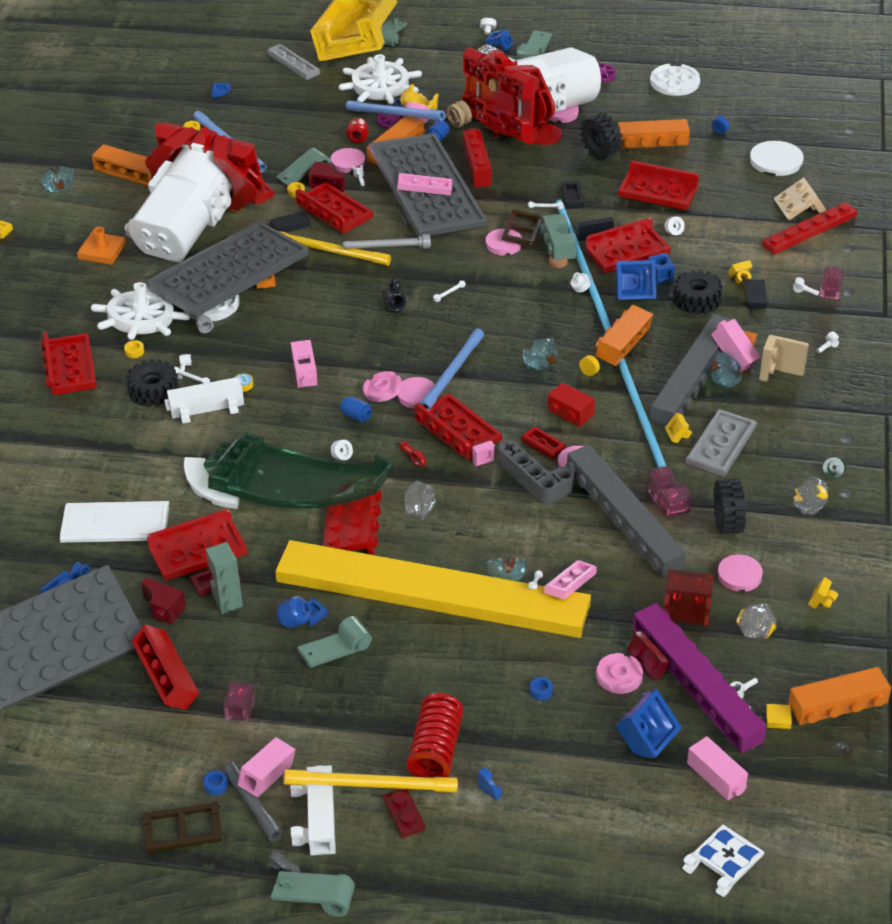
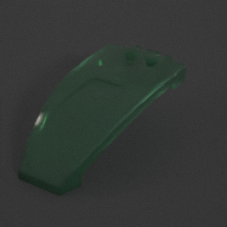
[203,432,394,509]

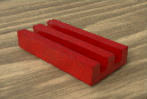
[521,426,566,460]

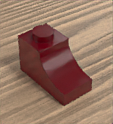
[308,162,345,193]
[141,577,186,625]

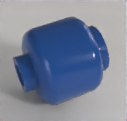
[276,596,311,629]

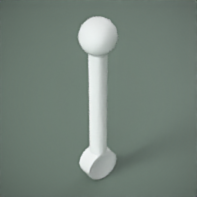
[528,202,564,209]
[433,281,466,302]
[174,367,210,384]
[528,570,543,589]

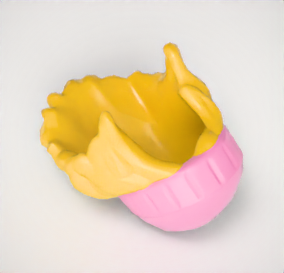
[400,84,439,124]

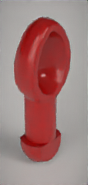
[399,441,426,467]

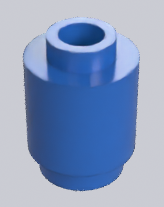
[427,121,450,142]
[340,397,372,422]

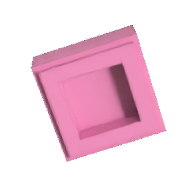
[472,441,494,467]

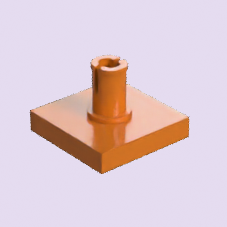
[77,227,126,265]

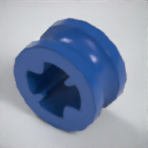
[70,562,90,579]

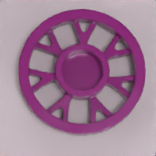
[598,62,616,83]
[377,113,405,129]

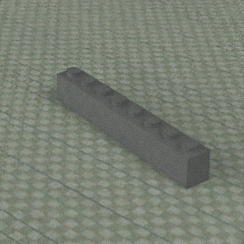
[650,314,733,426]
[566,444,686,578]

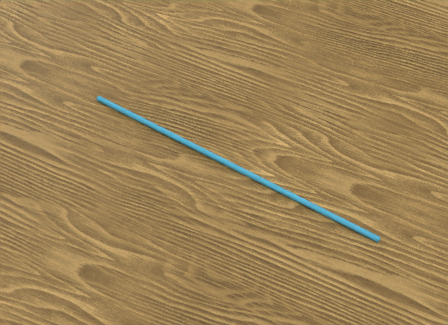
[555,200,667,471]

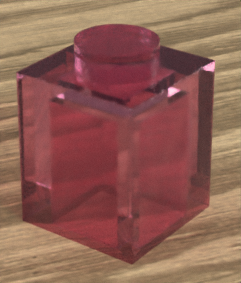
[820,267,844,299]
[648,466,676,502]
[657,483,692,518]
[223,682,256,722]

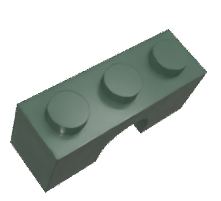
[540,214,576,260]
[206,542,243,614]

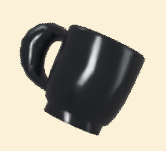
[382,278,406,312]

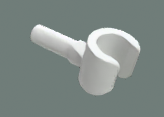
[353,165,365,186]
[793,277,819,296]
[816,332,839,354]
[177,354,192,379]
[730,678,758,699]

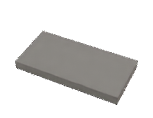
[686,409,757,477]

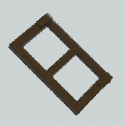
[501,209,544,248]
[142,801,222,853]

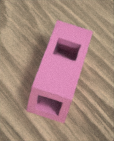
[711,319,761,372]
[291,340,318,388]
[687,736,748,801]
[238,737,296,798]

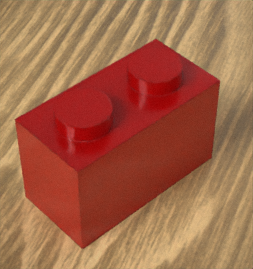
[547,382,595,427]

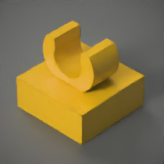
[727,260,753,284]
[665,413,693,443]
[808,577,838,609]

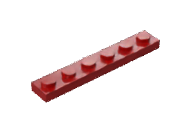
[762,202,858,255]

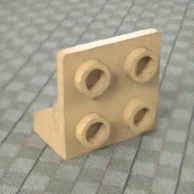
[774,178,826,220]
[759,334,809,381]

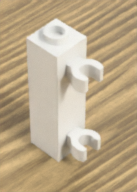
[164,377,244,423]
[290,765,336,855]

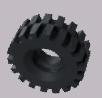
[580,112,623,160]
[673,270,722,314]
[126,359,179,407]
[713,478,746,535]

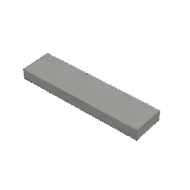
[267,44,320,80]

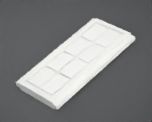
[60,501,169,543]

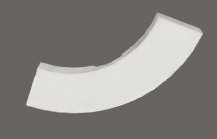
[184,457,241,509]

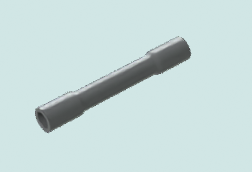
[223,762,282,841]

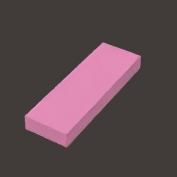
[397,173,452,195]
[544,560,597,600]

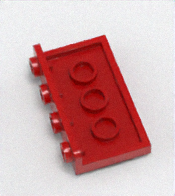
[618,161,699,210]
[295,182,373,234]
[585,218,671,274]
[40,332,97,395]
[414,393,502,460]
[323,481,382,555]
[147,509,248,582]

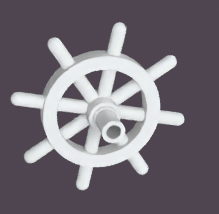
[339,54,422,105]
[91,282,190,340]

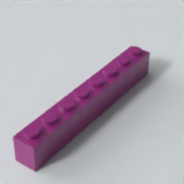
[633,603,766,754]

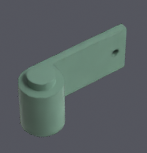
[382,18,407,47]
[516,30,552,59]
[276,148,331,186]
[297,616,372,668]
[271,871,355,917]

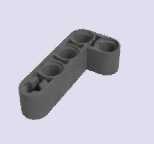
[499,441,574,504]

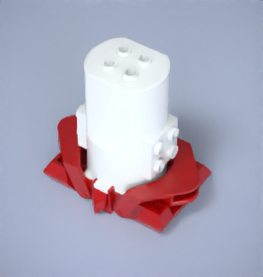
[462,47,601,144]
[128,122,266,263]

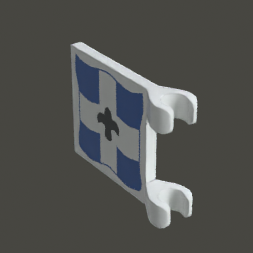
[682,825,764,897]

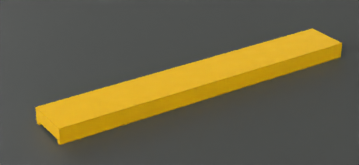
[275,540,591,638]

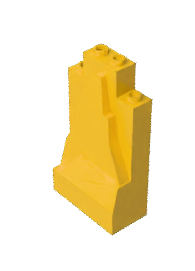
[310,0,397,62]

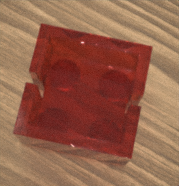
[664,569,714,626]

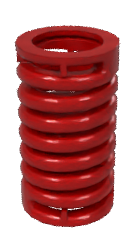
[406,693,464,778]

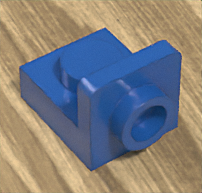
[485,29,513,51]

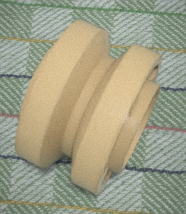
[447,100,472,128]

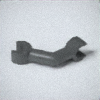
[268,851,300,873]

